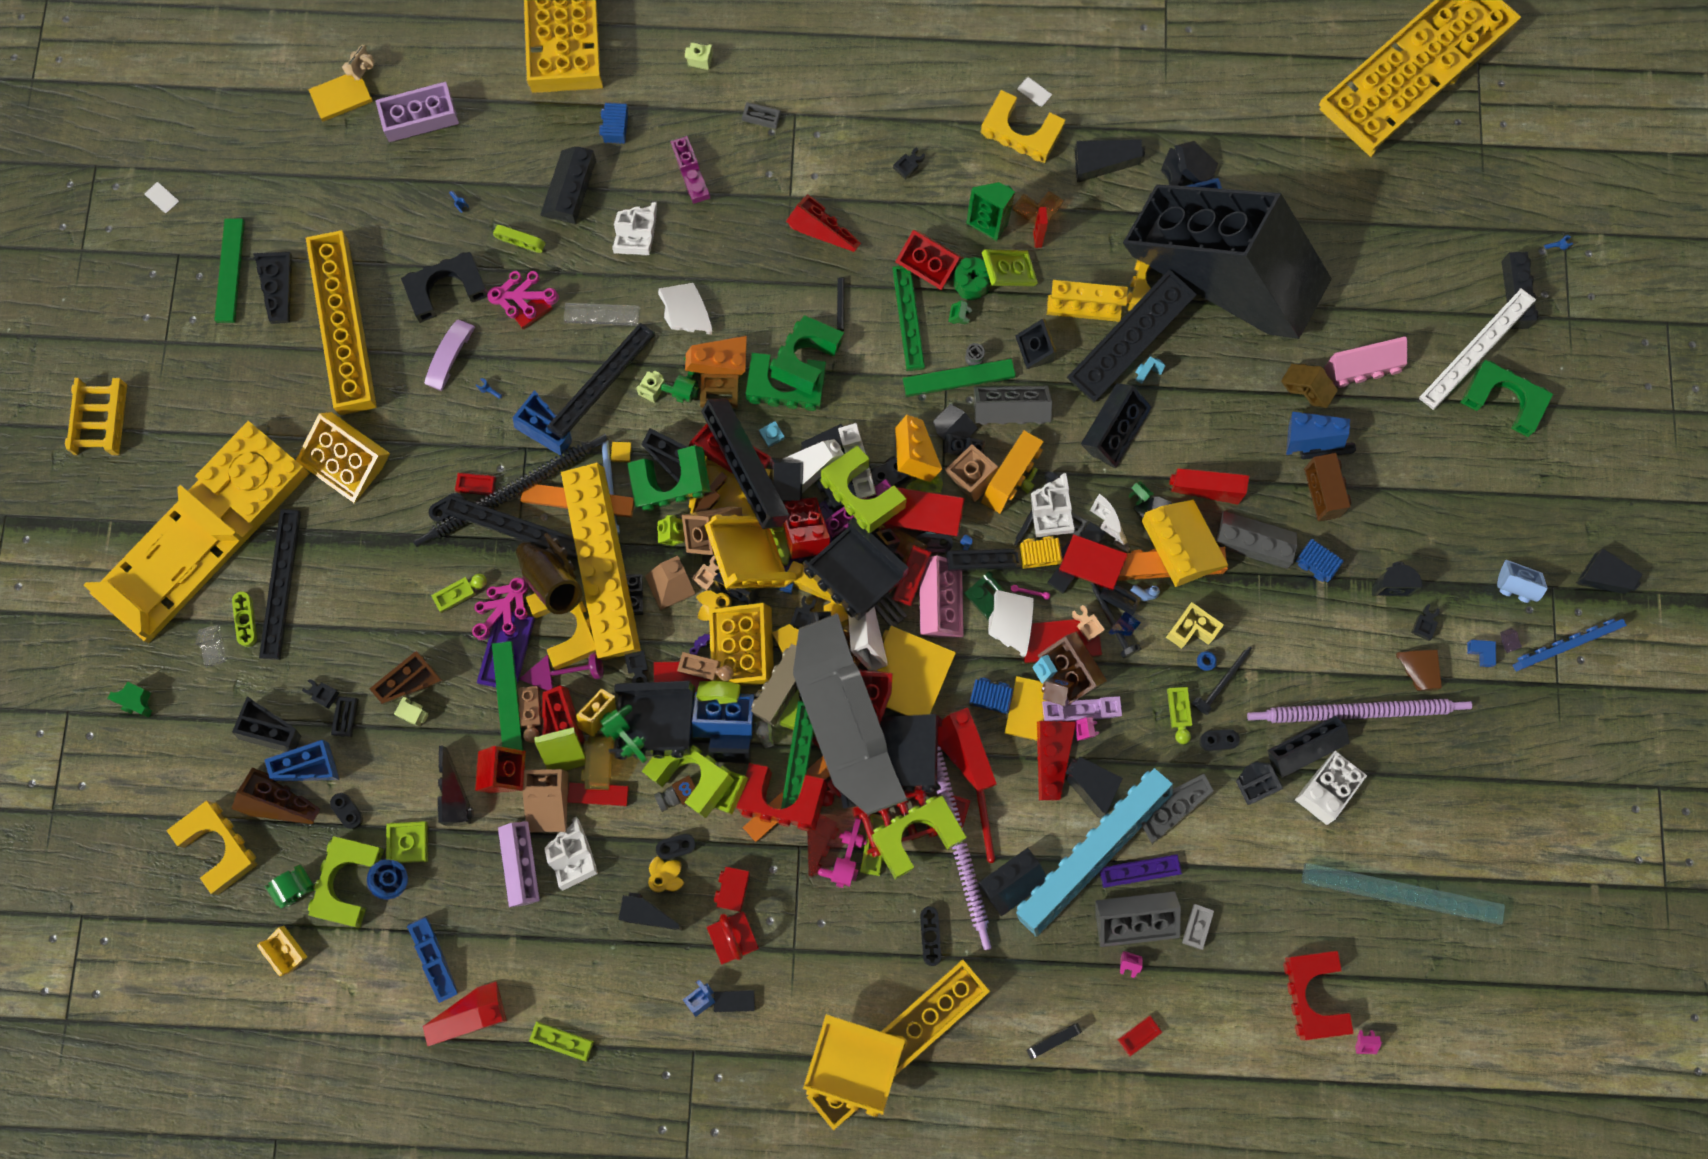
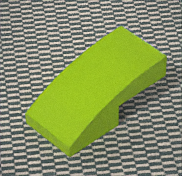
[696,681,741,704]

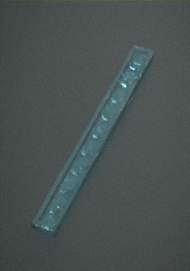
[1301,863,1505,925]

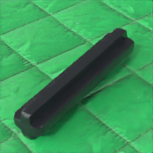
[1300,442,1356,460]

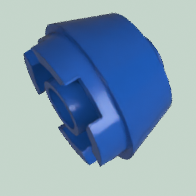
[367,860,408,900]

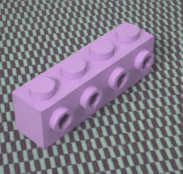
[498,822,540,907]

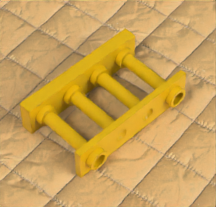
[1047,280,1128,322]
[65,378,127,455]

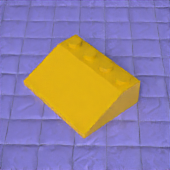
[296,412,390,503]
[1142,500,1228,587]
[709,603,774,685]

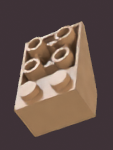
[522,769,569,832]

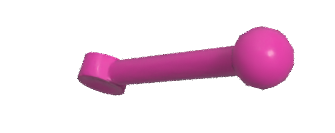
[1011,585,1050,599]

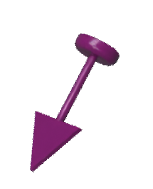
[519,652,604,690]

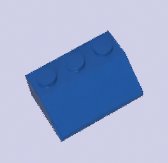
[692,692,754,739]

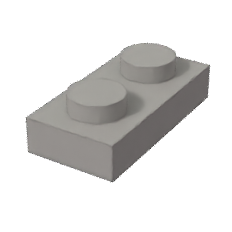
[1182,904,1214,950]

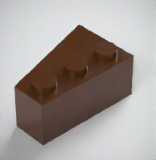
[369,651,444,705]

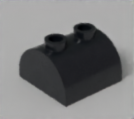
[1372,562,1422,596]

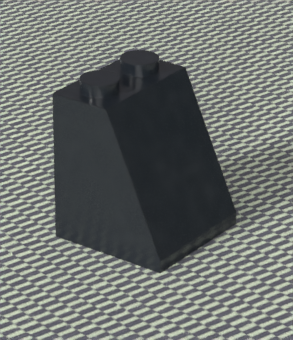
[1065,756,1123,818]

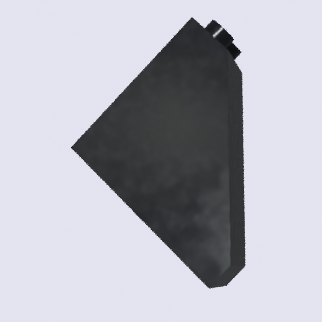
[1123,184,1332,339]

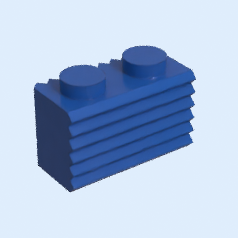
[599,102,628,144]
[1295,539,1343,582]
[969,678,1014,714]

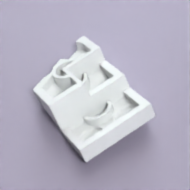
[613,202,657,255]
[659,283,712,334]
[1031,473,1074,537]
[1090,494,1130,553]
[988,590,1033,657]
[545,817,598,891]

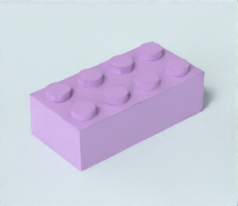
[376,82,459,142]

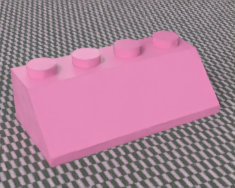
[1324,336,1407,388]
[920,555,963,637]

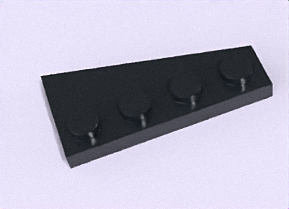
[253,252,292,324]

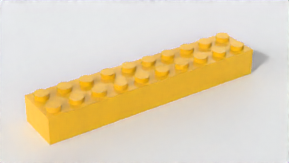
[306,230,377,415]
[561,463,641,660]
[807,960,990,1131]

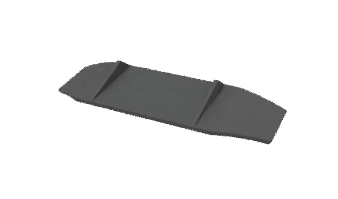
[793,614,907,815]

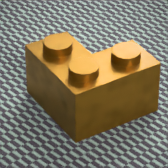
[1281,364,1338,408]

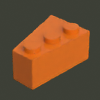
[685,336,747,378]

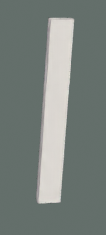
[1419,289,1536,410]

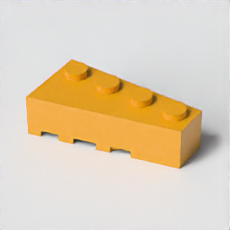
[981,430,1043,514]

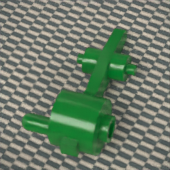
[661,356,699,403]
[599,705,647,763]

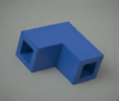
[1467,640,1496,667]

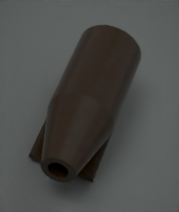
[516,533,582,615]

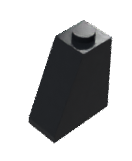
[1576,548,1643,594]

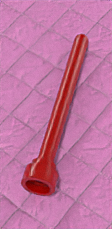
[976,790,995,863]

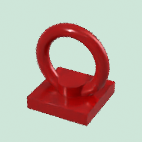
[707,911,759,965]

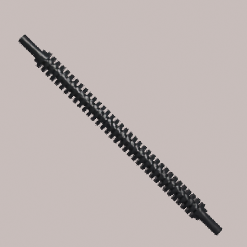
[413,434,609,547]

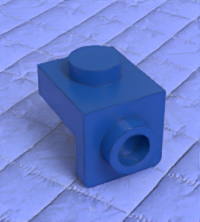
[683,980,715,1017]

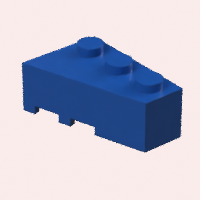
[513,390,572,455]
[1286,412,1350,455]
[264,740,340,781]

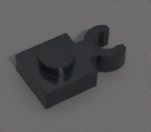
[893,147,925,180]
[790,596,816,629]
[1411,604,1440,641]
[625,650,648,683]
[302,679,340,709]

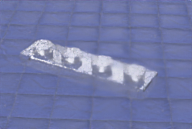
[564,303,640,326]

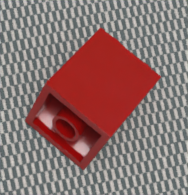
[475,746,526,793]

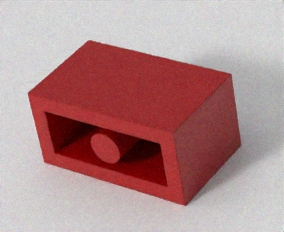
[714,866,750,912]

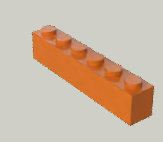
[1118,545,1228,581]

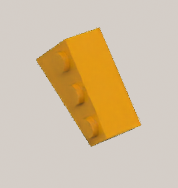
[895,415,942,482]

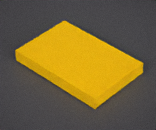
[308,74,373,122]
[1004,676,1046,741]

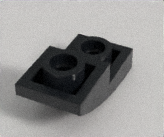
[944,434,985,456]
[626,574,643,615]

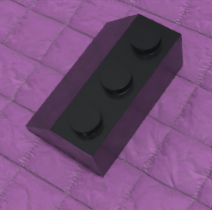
[978,847,1046,917]

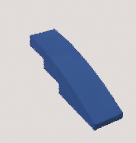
[407,916,458,1003]

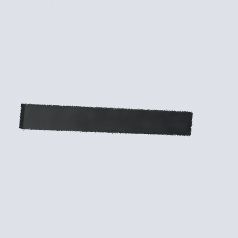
[547,323,655,440]
[442,494,578,559]
[259,509,301,660]

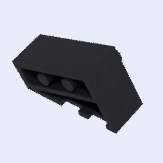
[641,428,687,482]
[232,696,302,752]

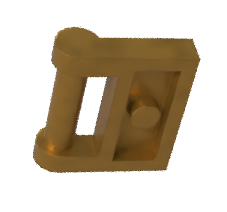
[700,374,739,408]

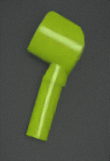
[1021,467,1038,493]

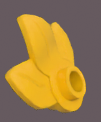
[696,590,732,621]
[648,856,684,893]

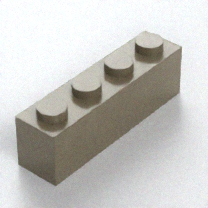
[751,644,798,727]

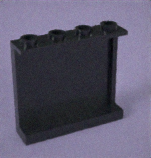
[803,517,909,621]
[609,681,695,760]
[880,714,942,793]

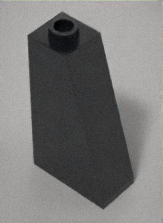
[1074,139,1145,182]

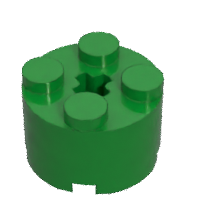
[954,257,991,300]
[265,864,314,909]

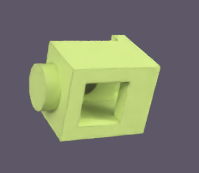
[685,43,713,70]
[636,371,665,403]
[394,697,428,727]

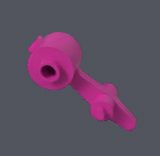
[818,818,867,888]

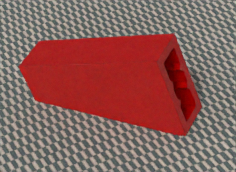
[1169,468,1249,505]

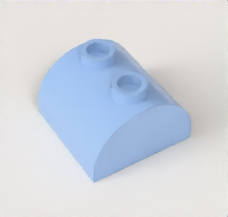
[1497,560,1547,603]

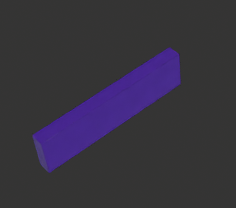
[1100,854,1182,888]

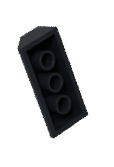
[540,146,596,224]
[1081,383,1152,468]

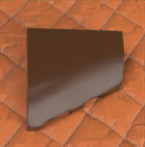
[1396,650,1442,691]

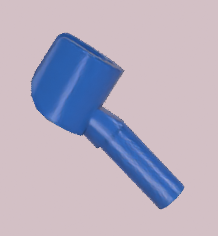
[449,191,469,213]
[1544,235,1573,250]
[476,378,502,399]
[960,534,973,550]

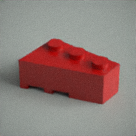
[542,685,586,744]

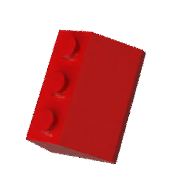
[895,230,964,290]

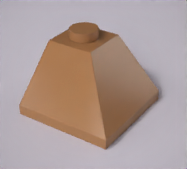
[945,445,998,502]
[645,556,696,610]

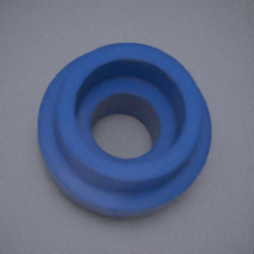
[1197,651,1217,671]

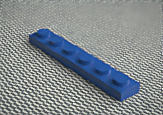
[1513,618,1627,672]

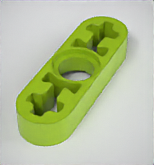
[493,225,546,253]
[232,592,257,647]

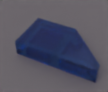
[1109,612,1141,636]

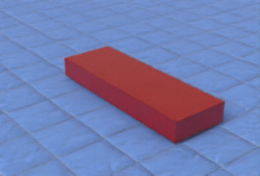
[1033,207,1048,248]
[893,545,931,606]
[567,783,629,807]

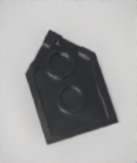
[1175,141,1218,184]

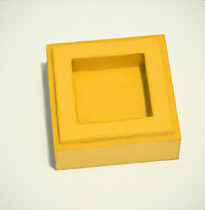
[611,442,632,462]

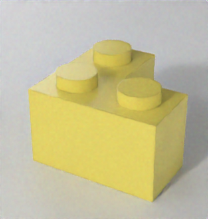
[1166,602,1224,649]

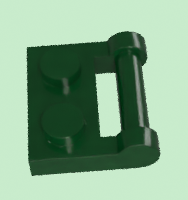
[964,571,1006,621]

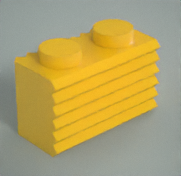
[1019,536,1062,569]
[576,689,616,736]

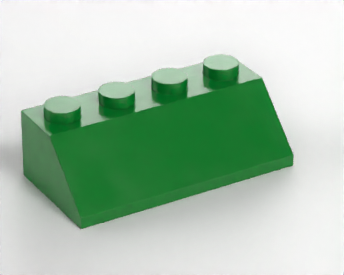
[966,182,1015,241]

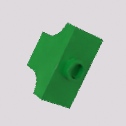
[107,681,153,718]

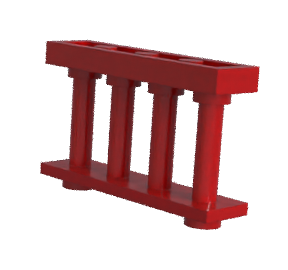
[852,790,938,857]

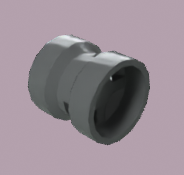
[965,343,985,366]
[654,786,680,812]

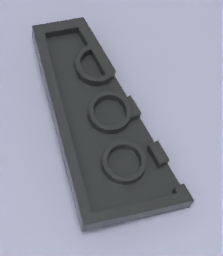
[1141,774,1214,845]

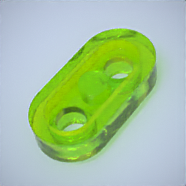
[906,476,943,494]

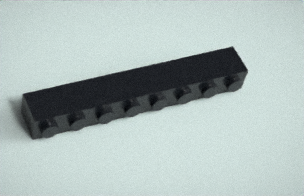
[701,398,789,529]

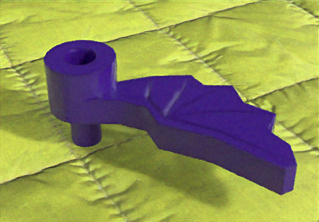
[689,634,710,656]

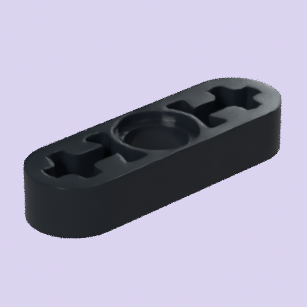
[920,907,941,966]
[1026,1022,1083,1059]

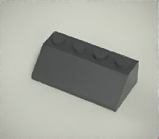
[974,386,1052,425]
[1215,511,1297,569]
[1095,892,1181,947]

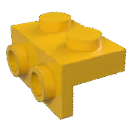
[257,926,307,977]

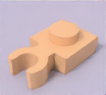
[692,556,720,591]
[1072,605,1105,642]

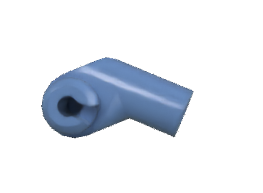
[1130,584,1160,601]

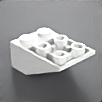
[1295,751,1367,825]

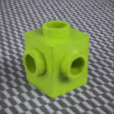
[657,515,685,546]

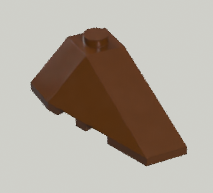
[232,768,320,824]

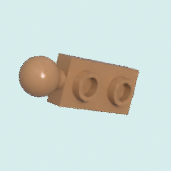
[677,652,734,681]
[518,686,541,743]

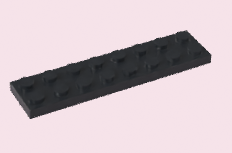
[1067,269,1197,403]

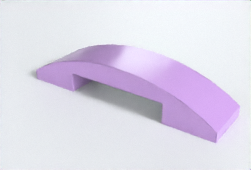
[425,319,475,391]
[1042,696,1122,722]

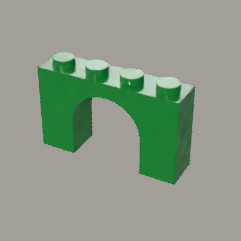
[770,315,844,395]
[746,353,826,411]
[1460,360,1553,437]
[628,445,711,511]

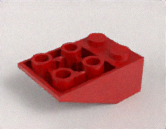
[783,497,830,559]

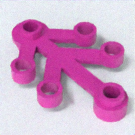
[487,271,559,319]
[472,578,528,640]

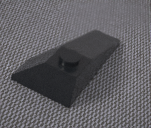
[437,745,474,827]

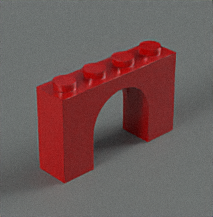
[736,763,828,831]
[1283,951,1354,1041]

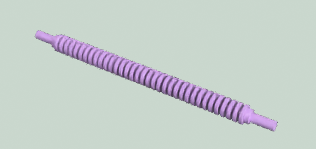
[1247,699,1472,723]
[936,746,992,950]

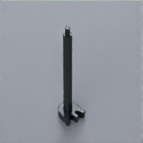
[1014,471,1059,546]
[1091,583,1142,658]
[1191,646,1252,715]

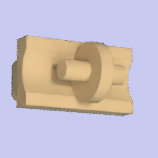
[342,45,374,80]

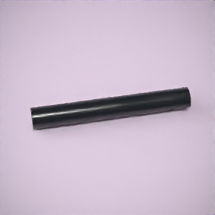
[837,277,845,331]

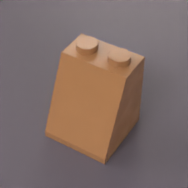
[682,506,743,555]

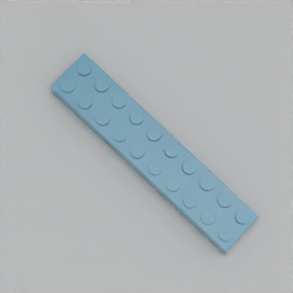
[1016,768,1173,937]

